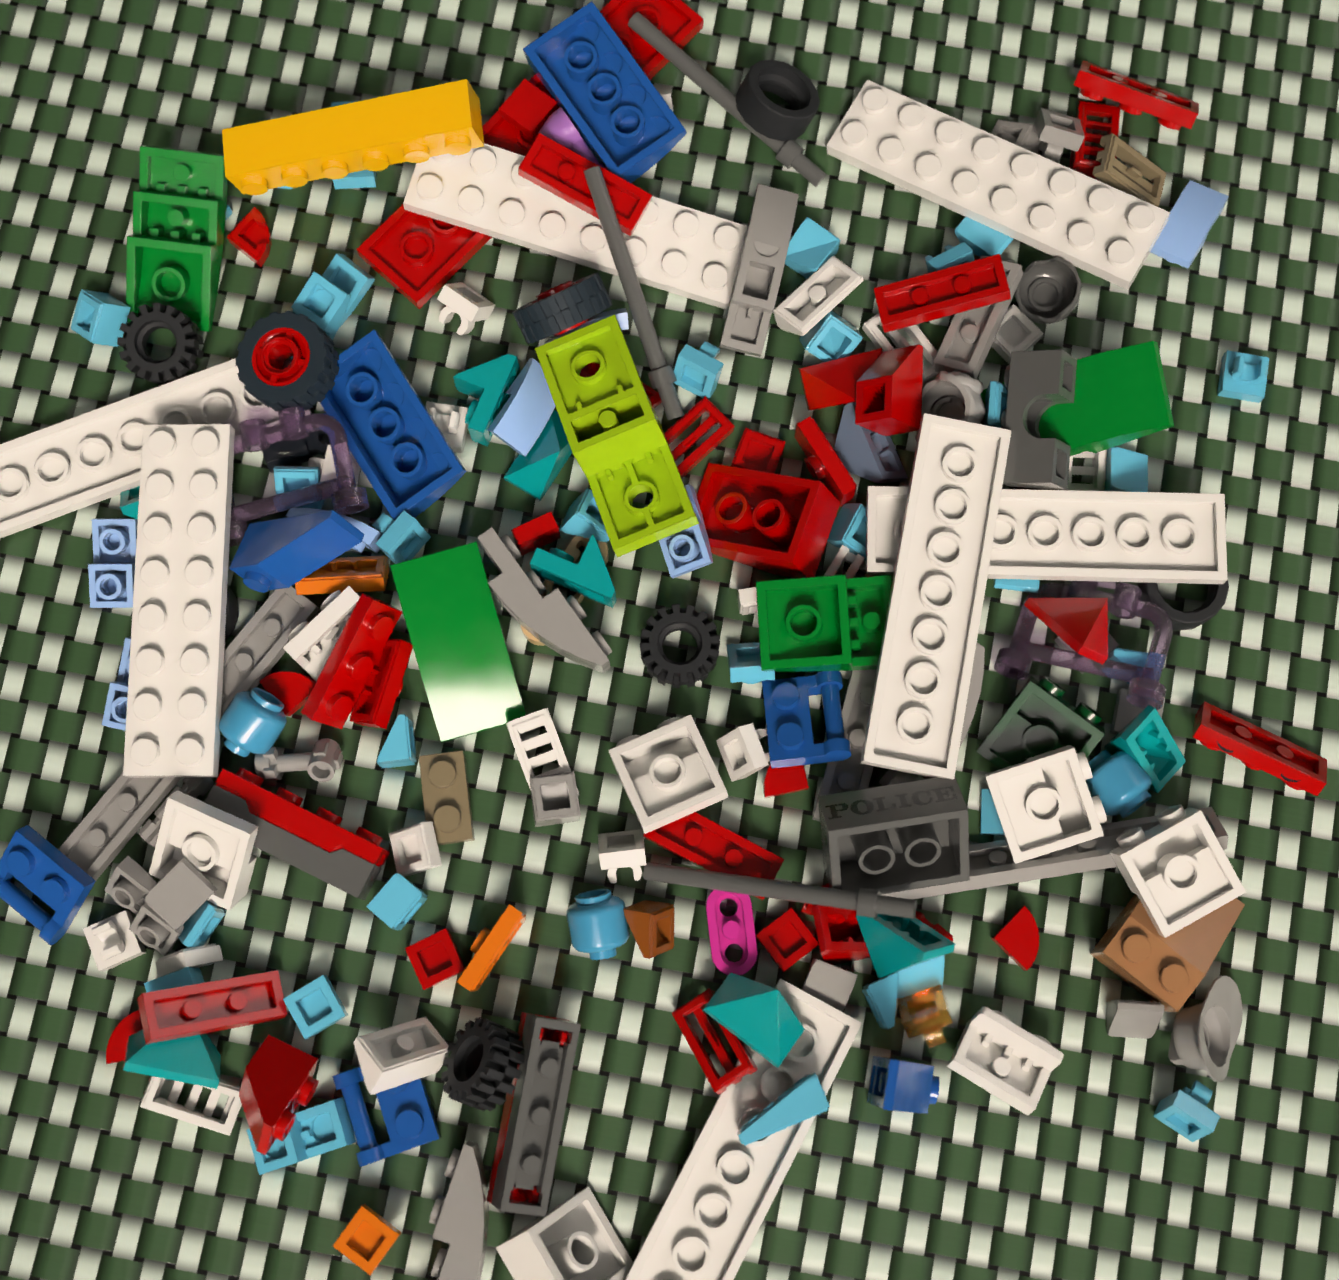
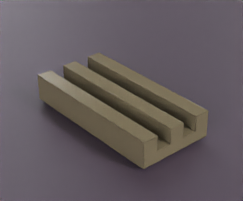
[1092,133,1167,207]

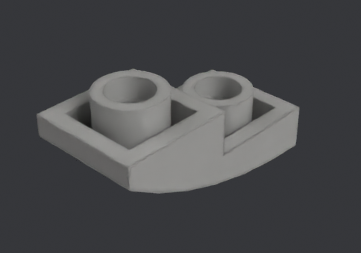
[104,856,184,956]

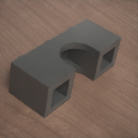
[1001,349,1077,490]

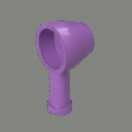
[538,107,607,170]

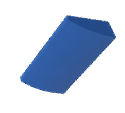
[523,1,687,183]
[320,330,466,521]

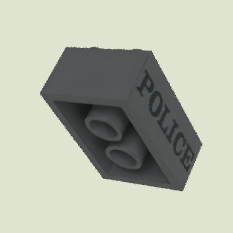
[818,777,970,894]

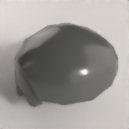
[1014,256,1082,324]

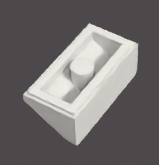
[773,256,864,336]
[354,1016,451,1095]

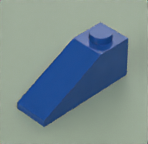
[229,510,365,593]
[867,1055,940,1114]

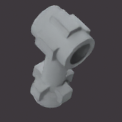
[255,738,343,782]

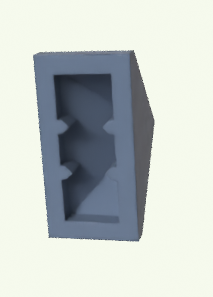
[833,402,908,483]

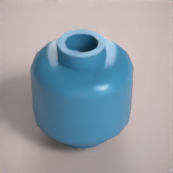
[219,687,287,757]
[1085,750,1152,818]
[566,889,630,960]

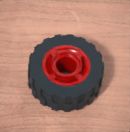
[512,272,613,344]
[236,311,339,414]

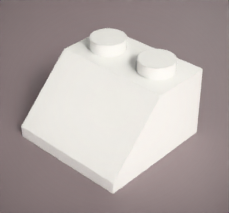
[496,1186,633,1280]

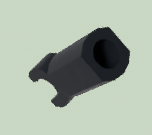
[261,421,339,473]

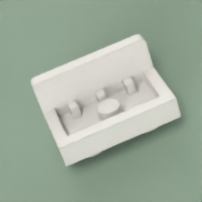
[283,586,360,681]
[947,1006,1064,1116]

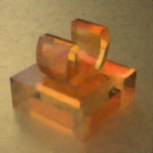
[898,984,953,1048]

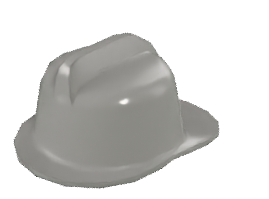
[1168,976,1243,1082]

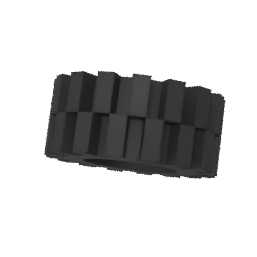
[117,303,204,385]
[640,604,720,689]
[441,1017,525,1111]

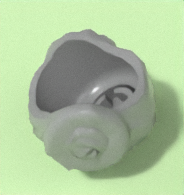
[915,371,986,441]

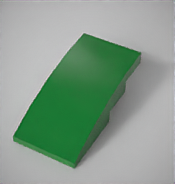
[126,145,228,332]
[981,341,1174,456]
[390,542,526,742]
[756,575,893,672]

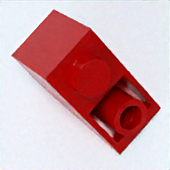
[855,344,923,436]
[239,1035,319,1155]

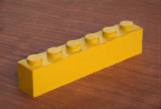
[222,79,484,195]

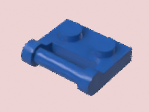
[762,671,851,769]
[0,825,96,945]
[332,1067,441,1167]

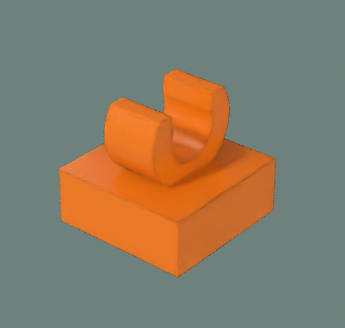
[333,1204,402,1275]

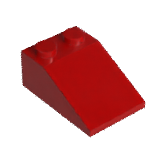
[697,463,841,579]

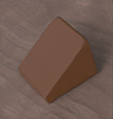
[624,900,675,959]

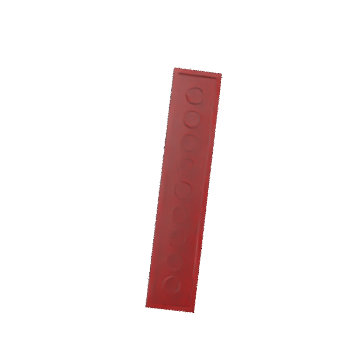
[357,0,704,309]

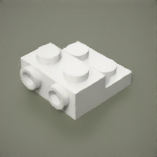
[608,715,728,834]
[984,745,1107,864]
[149,791,259,911]
[1110,805,1246,938]

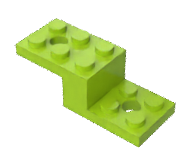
[535,314,699,557]

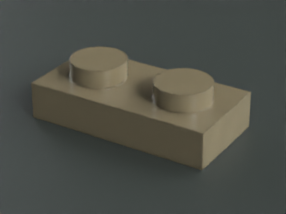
[419,750,475,845]

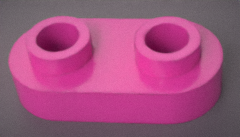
[706,890,757,975]

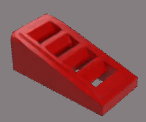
[1069,101,1120,183]

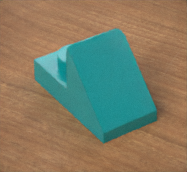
[453,354,521,447]
[530,534,617,608]

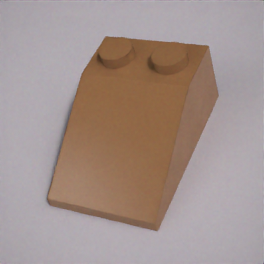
[1090,894,1245,1012]

